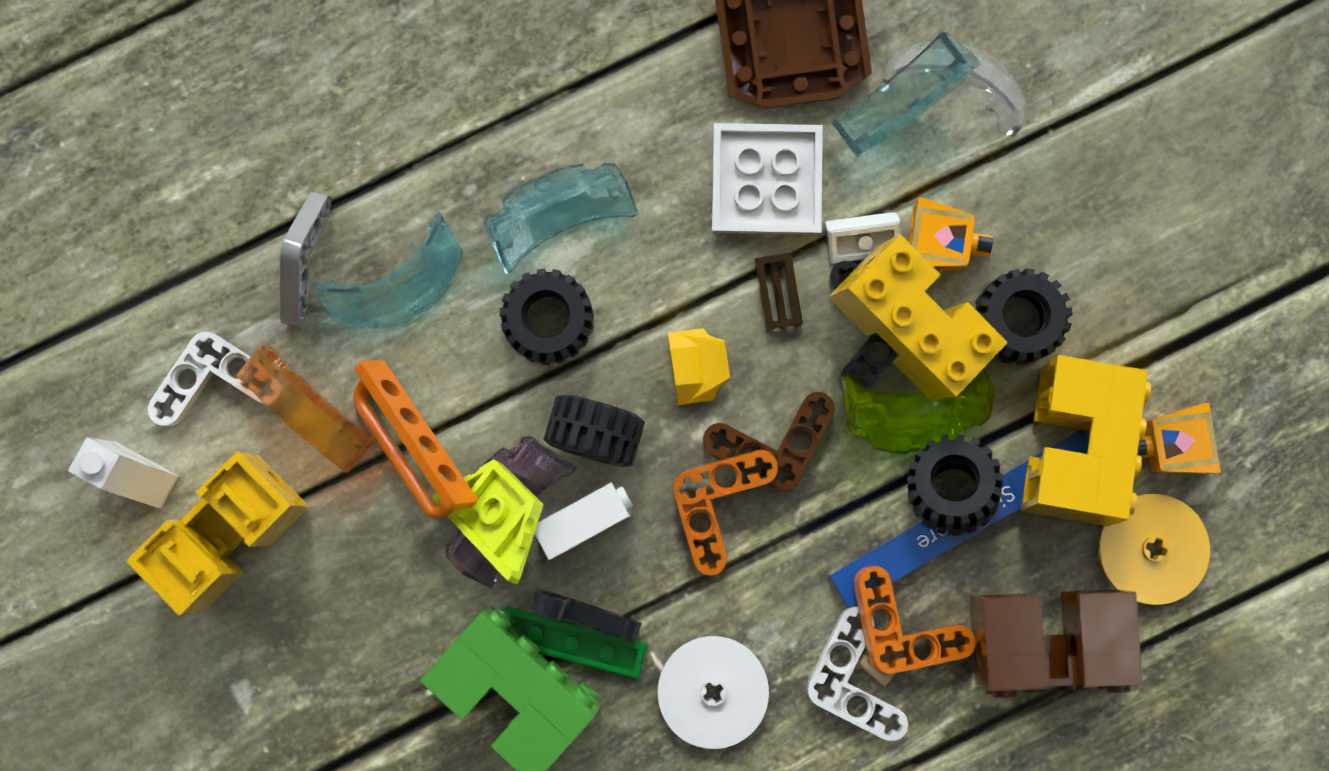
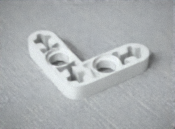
[148,332,286,427]
[806,606,908,741]

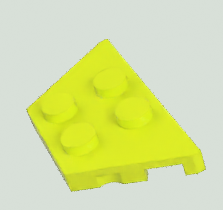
[432,459,544,585]

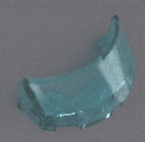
[832,30,981,157]
[482,162,639,275]
[311,212,463,329]

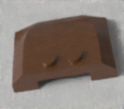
[715,0,872,109]

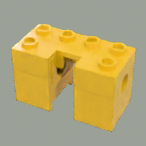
[828,234,1008,400]
[1021,355,1151,526]
[126,451,310,616]

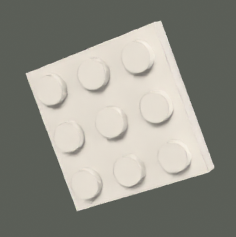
[712,123,823,235]

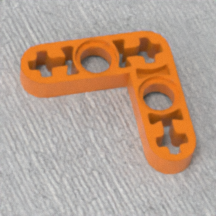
[673,450,778,575]
[854,566,976,674]

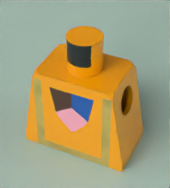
[908,197,993,272]
[1137,403,1221,474]

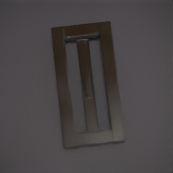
[754,252,803,331]

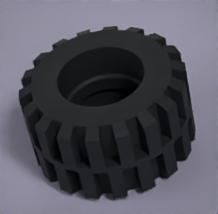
[499,268,594,365]
[975,268,1073,365]
[543,395,645,467]
[908,434,1003,536]

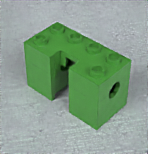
[420,606,601,771]

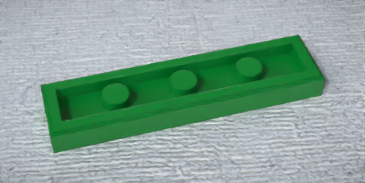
[504,606,648,680]

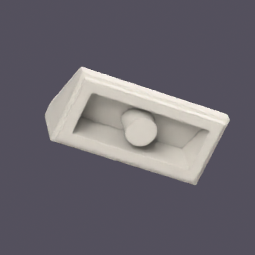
[825,212,901,264]

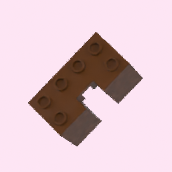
[970,589,1143,698]

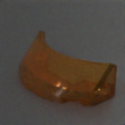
[237,342,377,473]

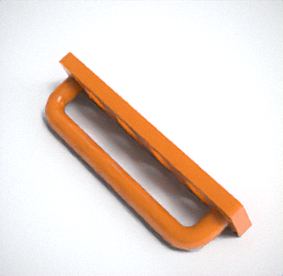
[353,360,478,520]

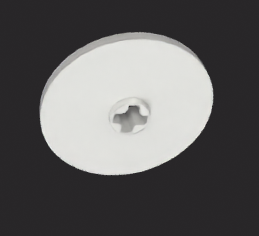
[658,636,769,749]

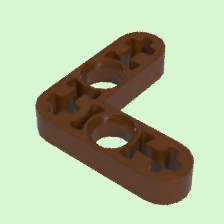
[703,392,835,490]

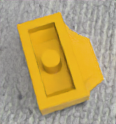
[668,328,730,406]

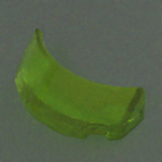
[841,368,997,454]

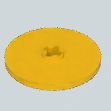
[1098,494,1210,605]

